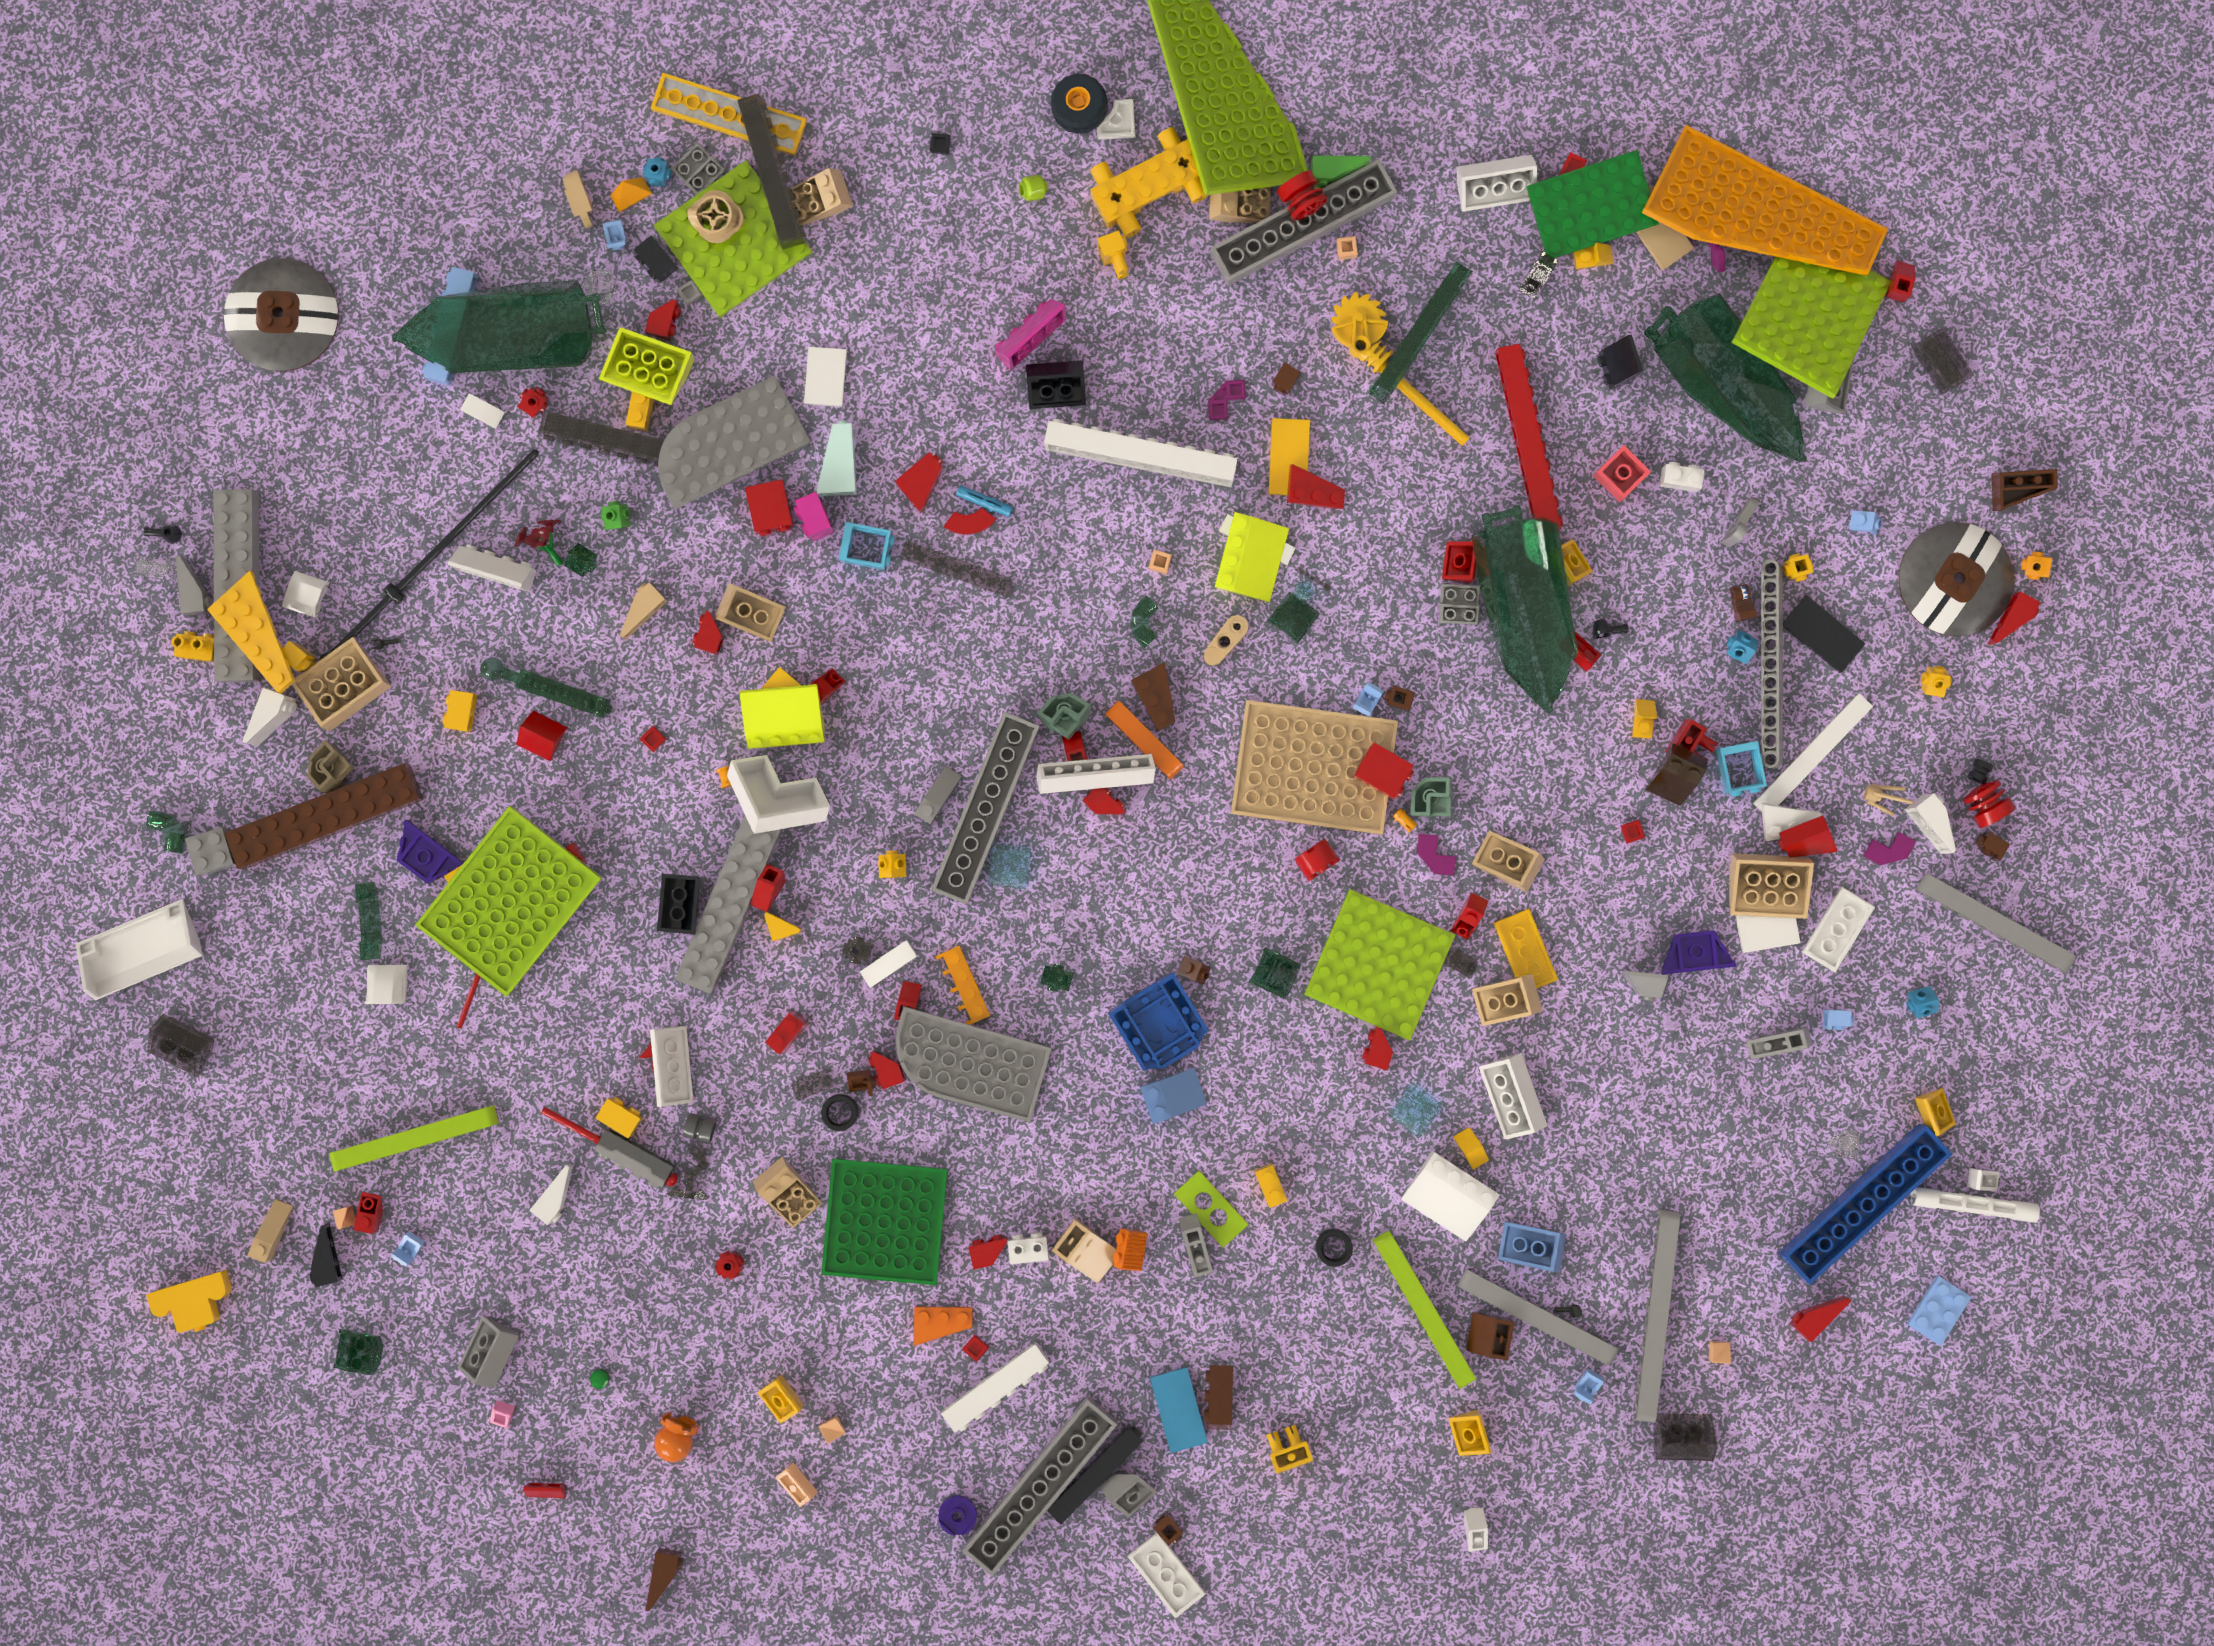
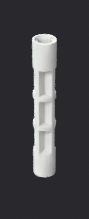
[1910,1187,2040,1223]

